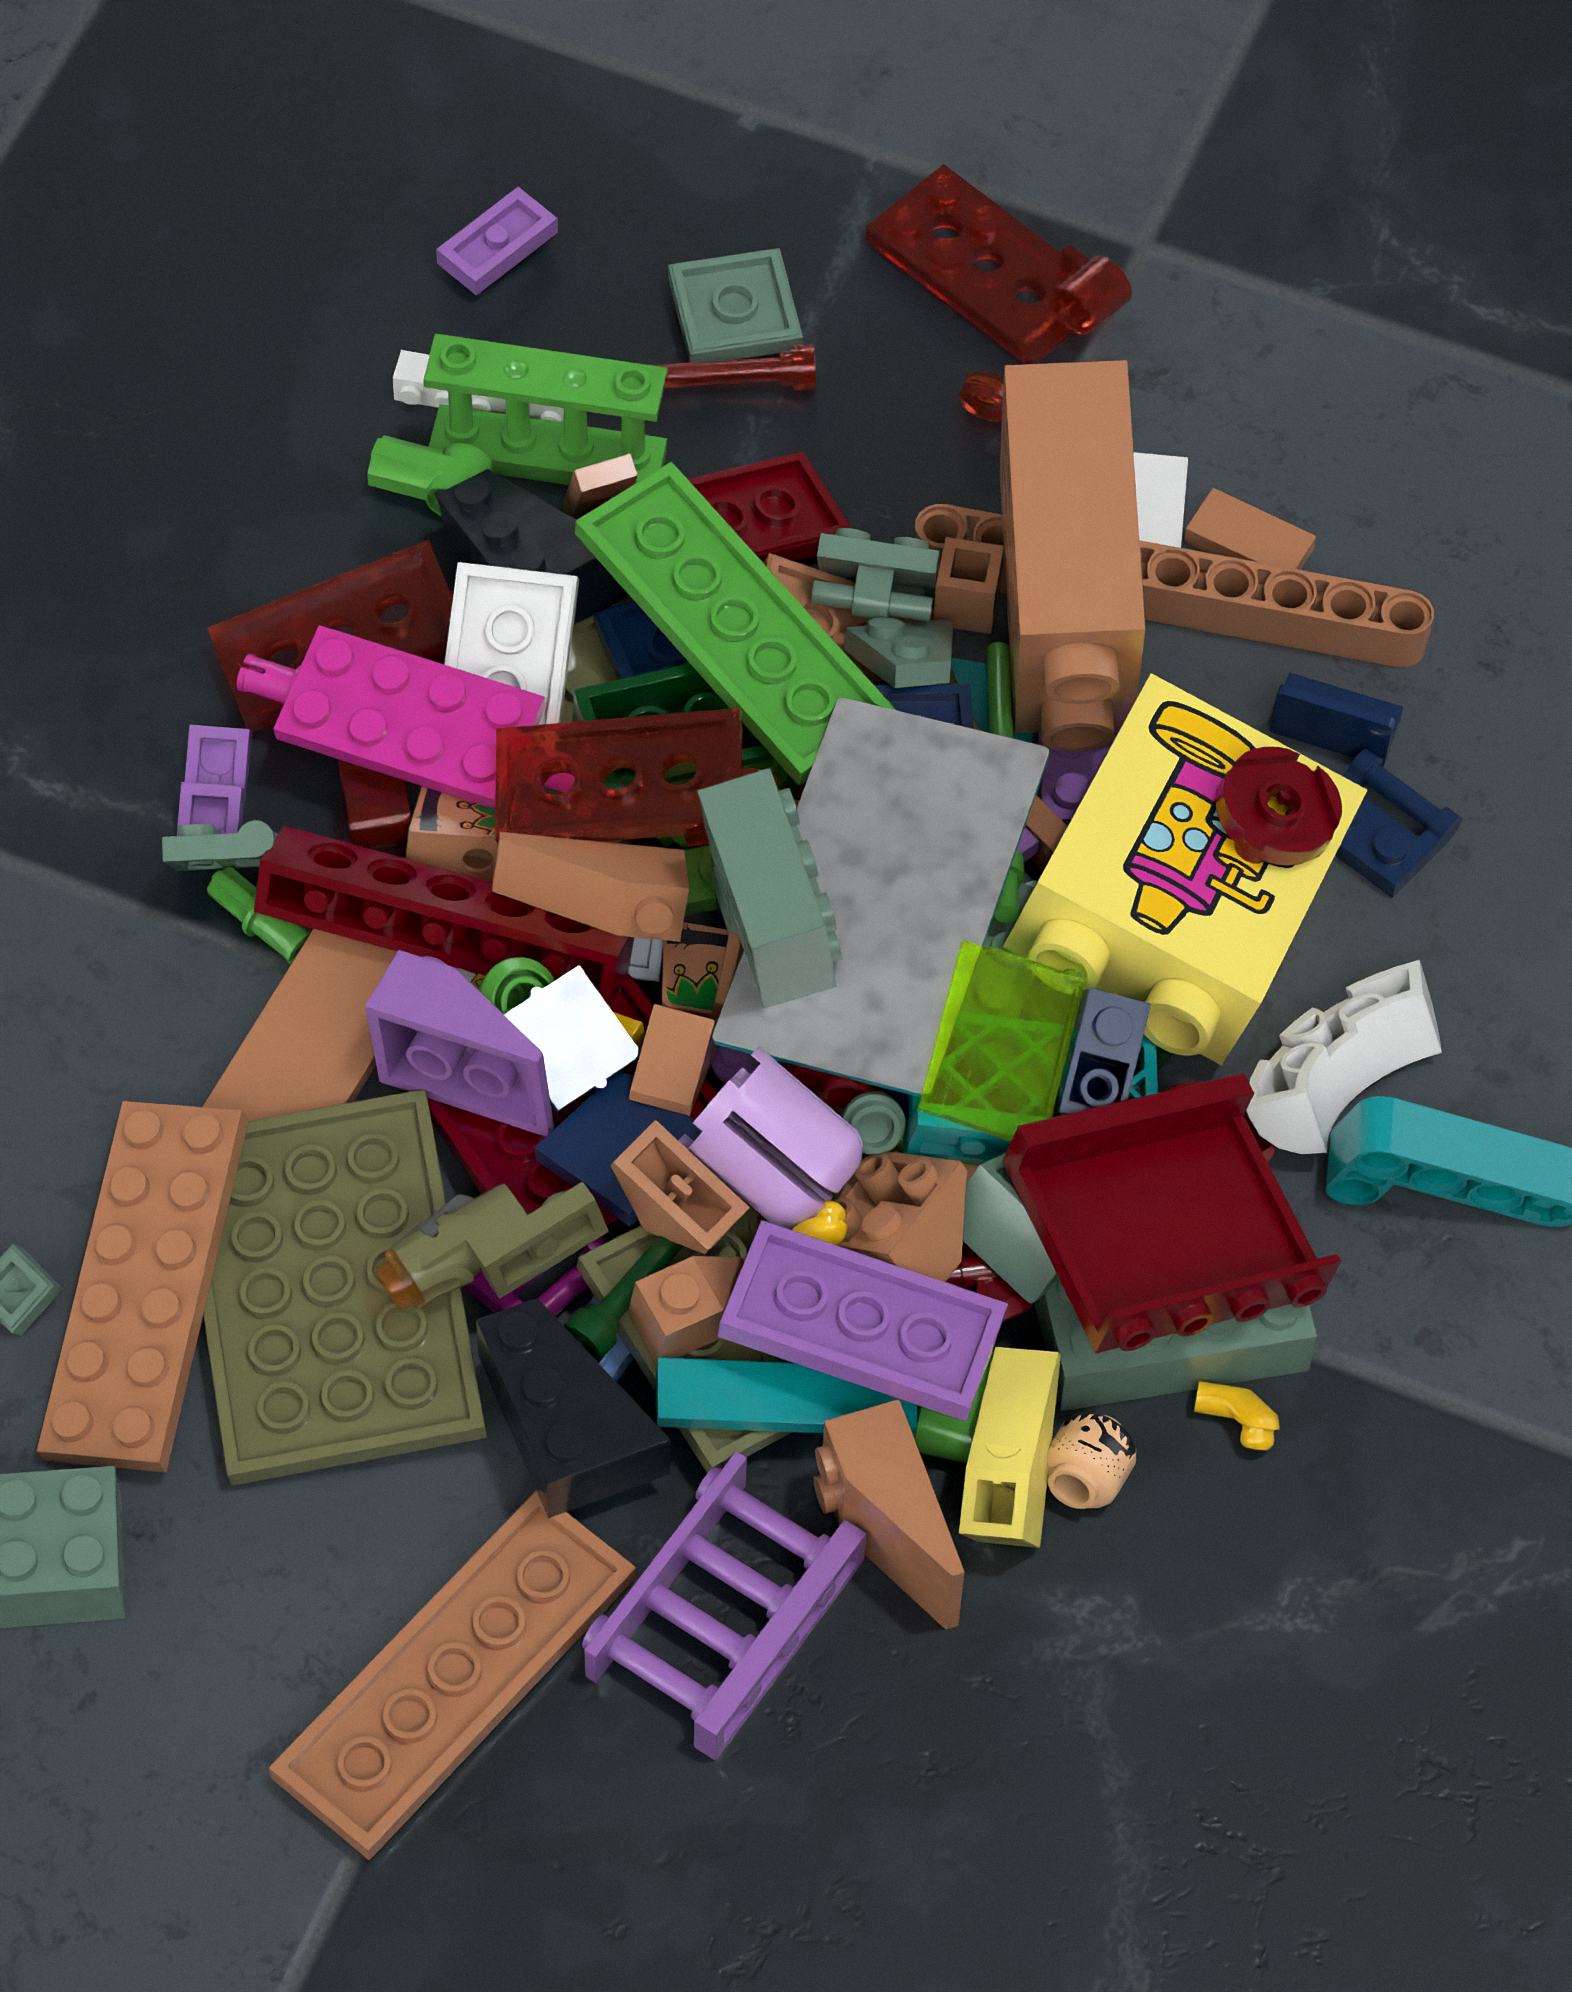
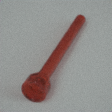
[651,344,816,391]

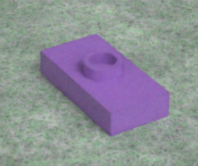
[436,187,558,296]

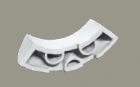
[1246,960,1442,1154]

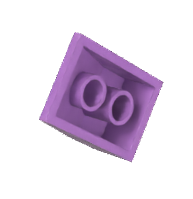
[365,950,554,1136]

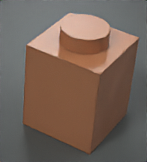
[933,537,1004,634]

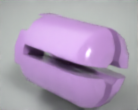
[678,1047,863,1230]

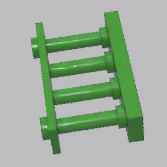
[423,333,667,485]

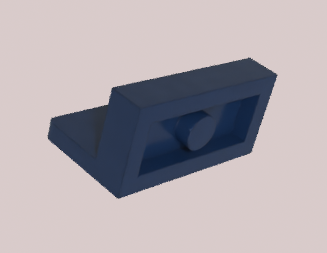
[1270,672,1403,767]

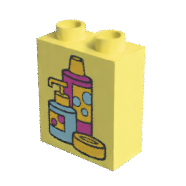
[1003,673,1367,1066]

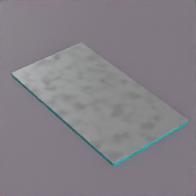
[712,698,1049,1098]

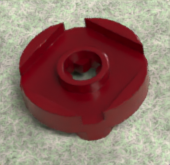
[1216,746,1342,865]

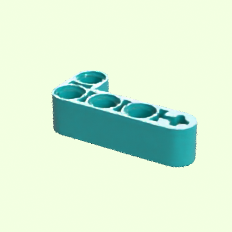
[1325,1096,1572,1227]

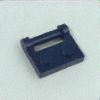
[1335,748,1462,898]

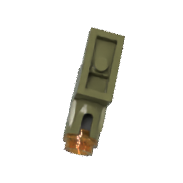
[374,1181,609,1312]

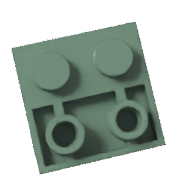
[811,528,940,621]

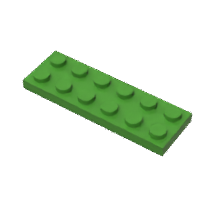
[575,462,897,786]

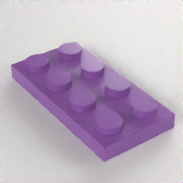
[717,1220,1008,1421]

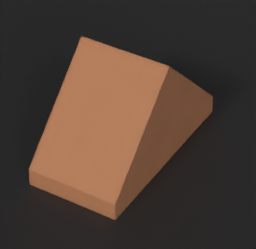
[629,1004,719,1116]
[611,1120,750,1254]

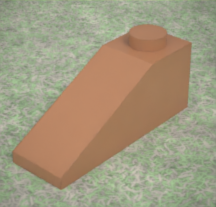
[492,832,689,942]

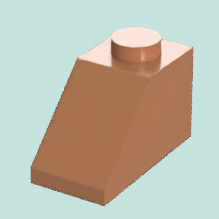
[628,1256,745,1363]

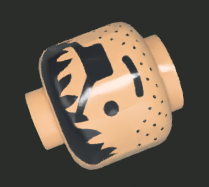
[1047,1412,1136,1509]

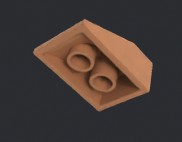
[813,1399,965,1629]

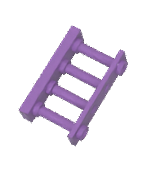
[582,1451,867,1761]

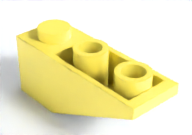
[959,1347,1061,1548]

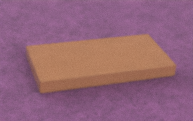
[203,929,397,1121]

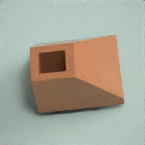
[833,1151,967,1282]

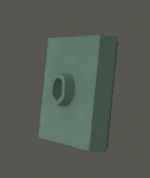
[668,248,803,367]

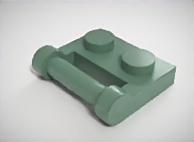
[162,820,278,871]

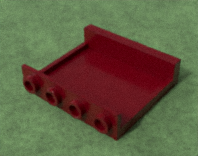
[1002,1073,1342,1354]

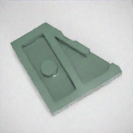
[844,617,953,688]

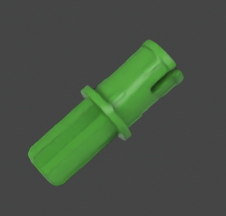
[207,867,312,965]

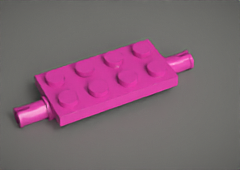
[237,625,589,811]

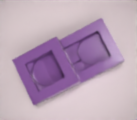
[177,725,252,836]

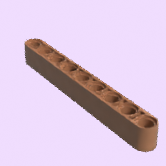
[914,504,1434,667]

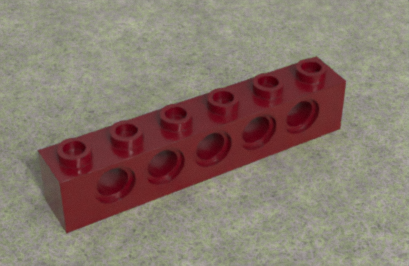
[254,826,635,1007]

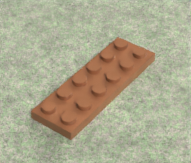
[37,1101,249,1473]
[269,1491,636,1861]

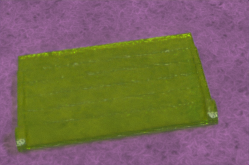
[917,940,1086,1142]

